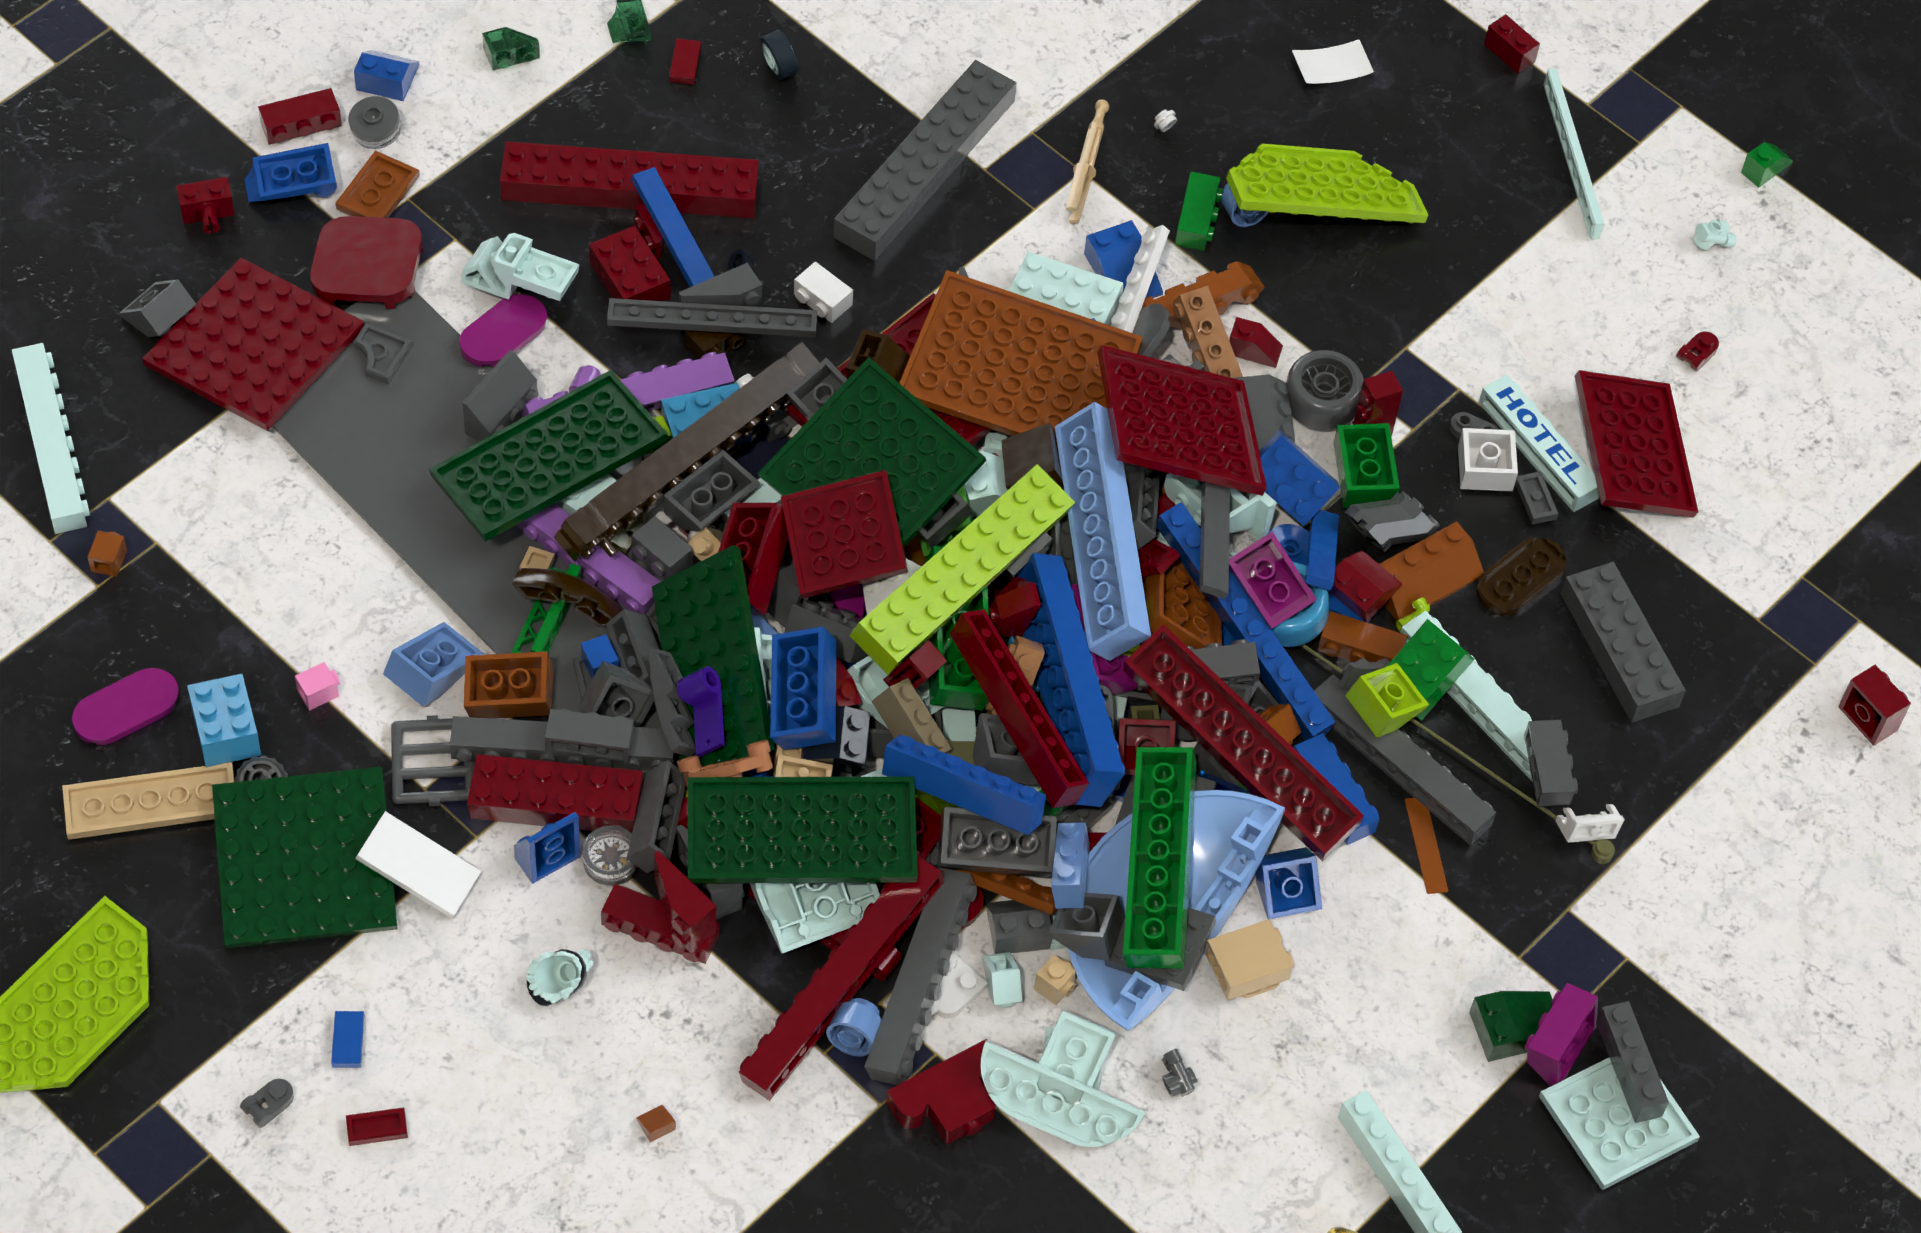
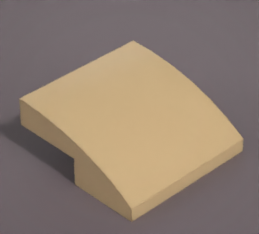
[773,744,833,777]

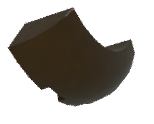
[512,568,622,627]

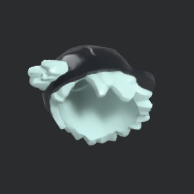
[526,949,594,1006]

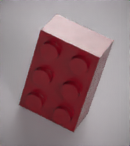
[589,226,671,301]

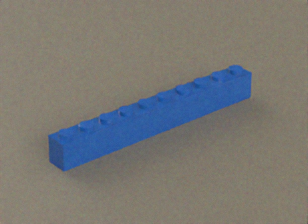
[1156,502,1335,741]

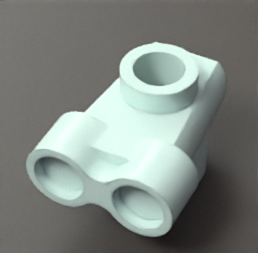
[1693,220,1736,250]

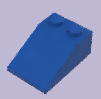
[1084,220,1163,298]
[514,812,581,884]

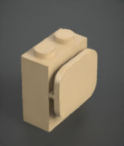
[1205,919,1294,1001]

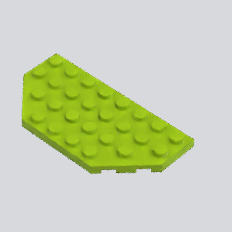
[1226,144,1428,223]
[0,896,149,1093]

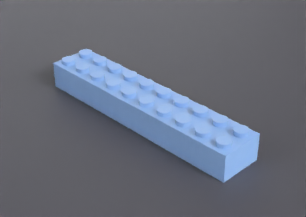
[1055,402,1151,661]

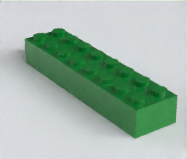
[1123,747,1196,969]

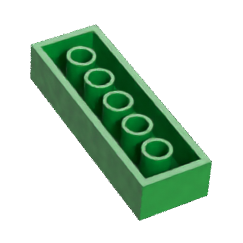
[924,546,989,711]

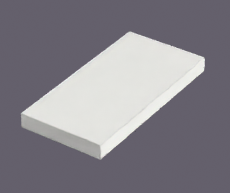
[355,811,481,919]

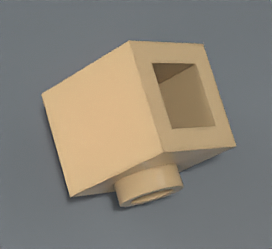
[1034,955,1076,1005]

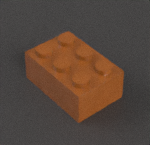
[464,652,553,718]

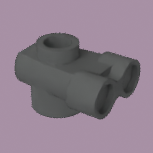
[1162,1049,1197,1097]

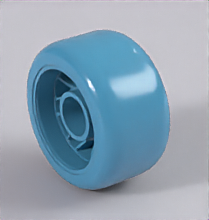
[1271,562,1330,647]

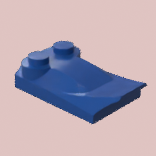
[245,143,337,202]

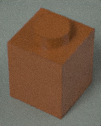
[88,531,127,577]

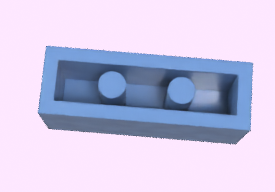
[1051,822,1090,909]

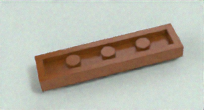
[955,870,1058,915]

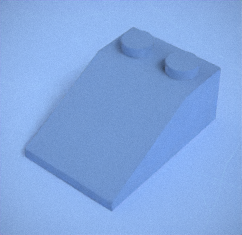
[383,622,484,707]

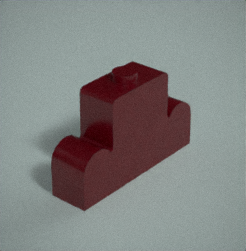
[886,1039,996,1144]

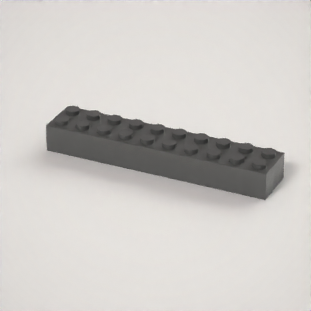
[833,59,1017,261]

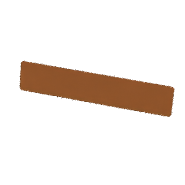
[1405,798,1448,894]

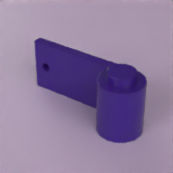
[677,666,725,757]

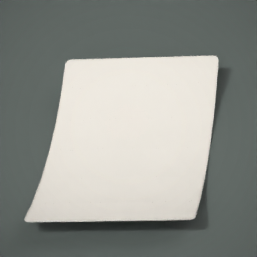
[1292,40,1373,84]

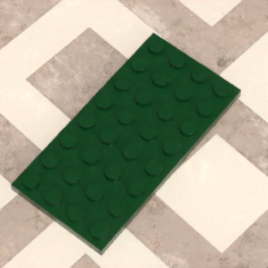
[429,370,668,542]
[652,545,775,788]
[688,776,918,884]

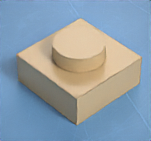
[519,546,555,570]

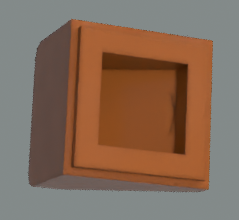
[636,1105,676,1142]

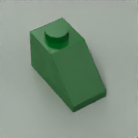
[1741,142,1793,188]

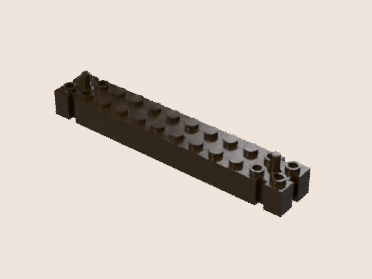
[554,342,820,562]

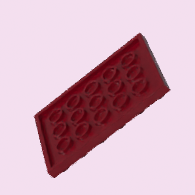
[1574,370,1699,518]

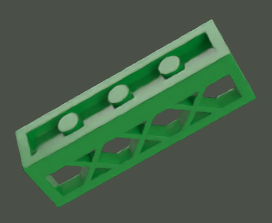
[511,563,581,653]

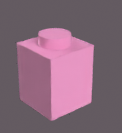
[295,662,341,711]

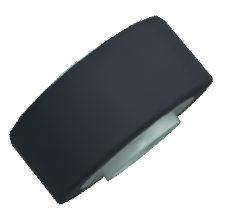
[760,30,798,80]

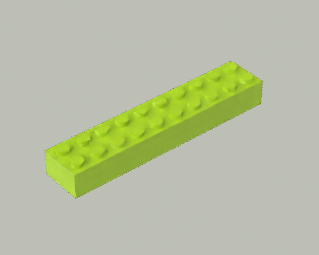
[849,464,1075,675]

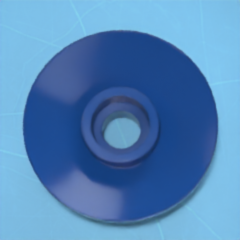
[1269,524,1310,565]

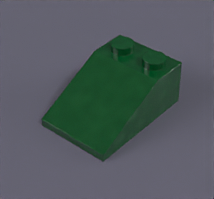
[1469,991,1553,1062]

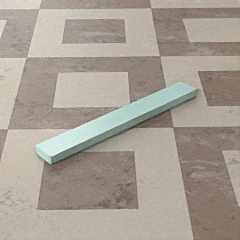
[1543,68,1604,240]

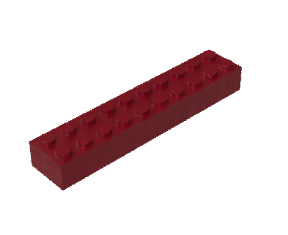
[500,141,759,218]
[1124,624,1364,862]

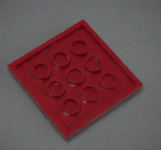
[781,470,908,599]

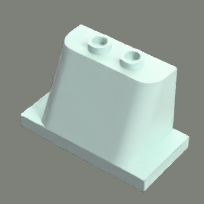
[1164,473,1277,540]

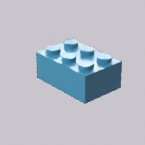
[661,383,751,446]
[187,674,261,767]

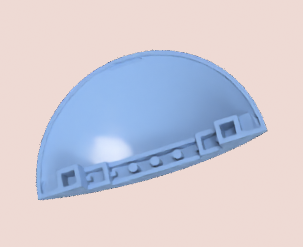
[1068,790,1285,1031]

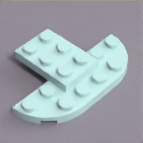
[981,1009,1145,1147]

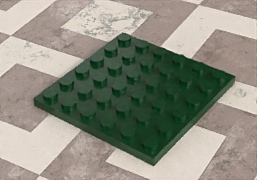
[758,357,987,548]
[212,767,398,948]

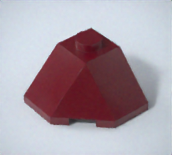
[988,577,1041,637]

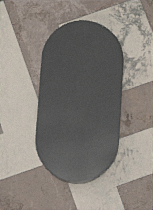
[1133,303,1171,357]

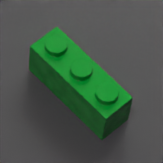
[1175,172,1223,251]

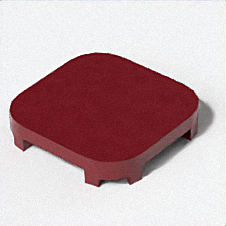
[310,216,424,309]

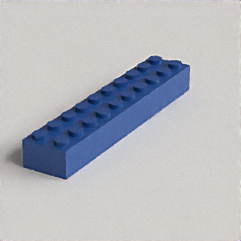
[1018,553,1125,807]

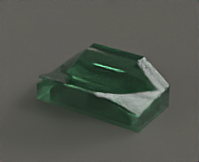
[607,0,651,43]

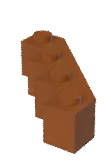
[1141,261,1265,329]

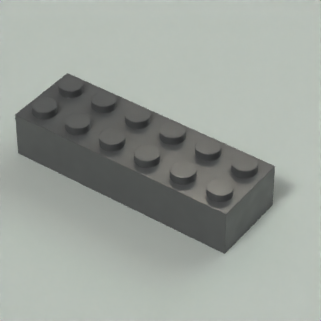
[1560,562,1686,723]

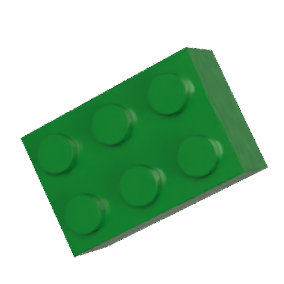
[1333,423,1400,508]
[1386,619,1474,721]

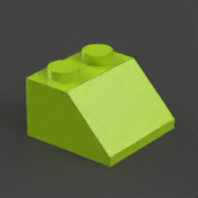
[1345,663,1429,738]

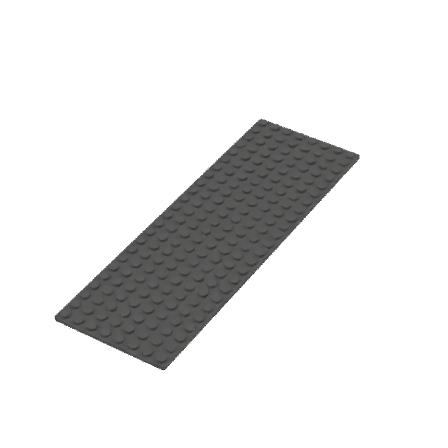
[272,291,695,777]

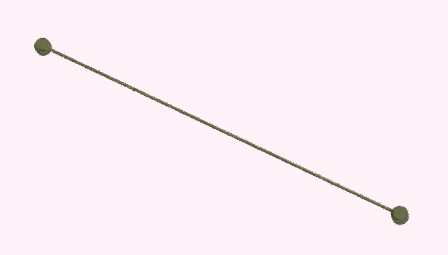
[1300,644,1615,864]

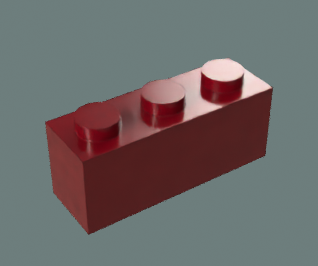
[258,88,342,145]
[1352,371,1403,436]

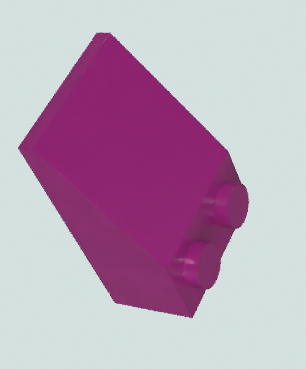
[1229,532,1317,629]

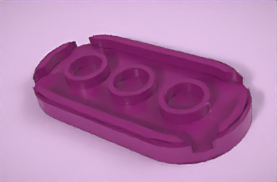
[459,294,547,367]
[72,668,179,745]

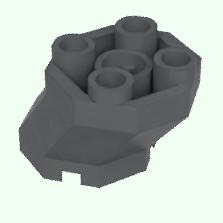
[1344,491,1440,552]

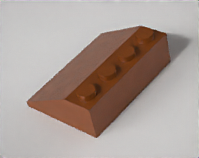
[1142,558,1222,649]

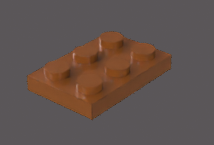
[335,150,420,218]

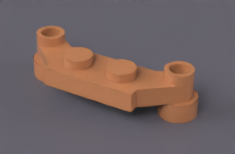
[677,740,773,788]

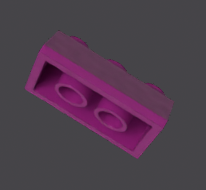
[1525,983,1598,1087]

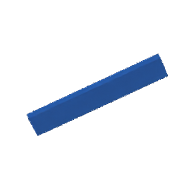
[631,167,715,287]
[1305,510,1339,591]

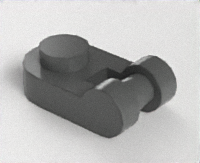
[240,1078,294,1128]

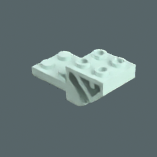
[461,233,579,301]

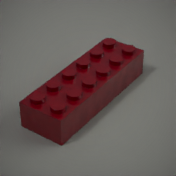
[467,754,644,835]

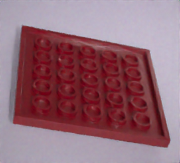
[142,258,364,431]
[1097,345,1267,496]

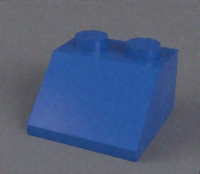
[354,50,419,101]
[1255,847,1322,919]

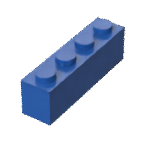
[1294,733,1379,845]

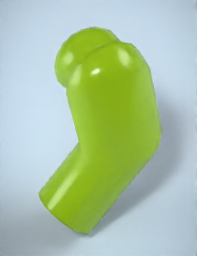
[1396,597,1430,632]

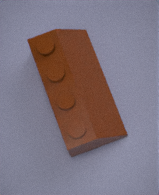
[1379,521,1484,621]

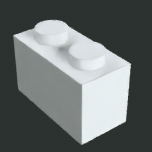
[794,262,853,323]

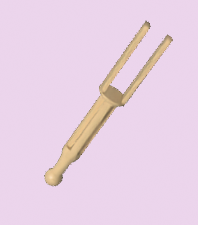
[1066,99,1109,224]

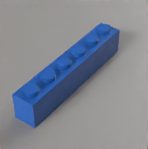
[882,735,1046,835]

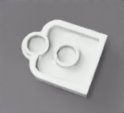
[931,951,988,1018]

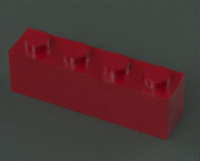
[601,884,719,964]

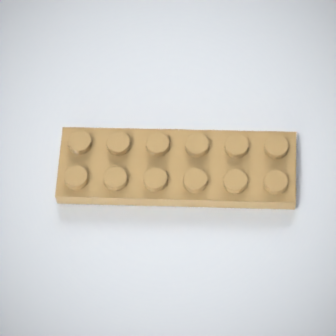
[62,762,234,840]

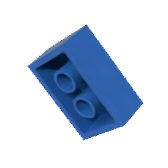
[1259,429,1340,526]

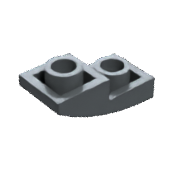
[1339,658,1390,689]

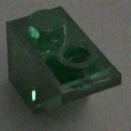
[482,27,540,71]

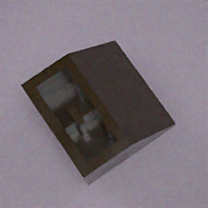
[846,329,910,383]

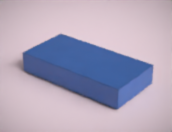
[331,1011,365,1068]

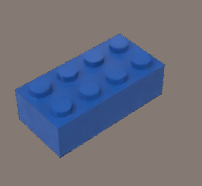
[770,627,836,750]

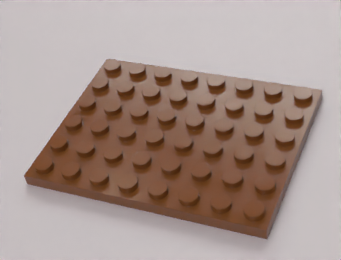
[899,270,1143,436]

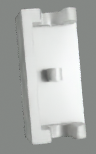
[1555,804,1625,842]

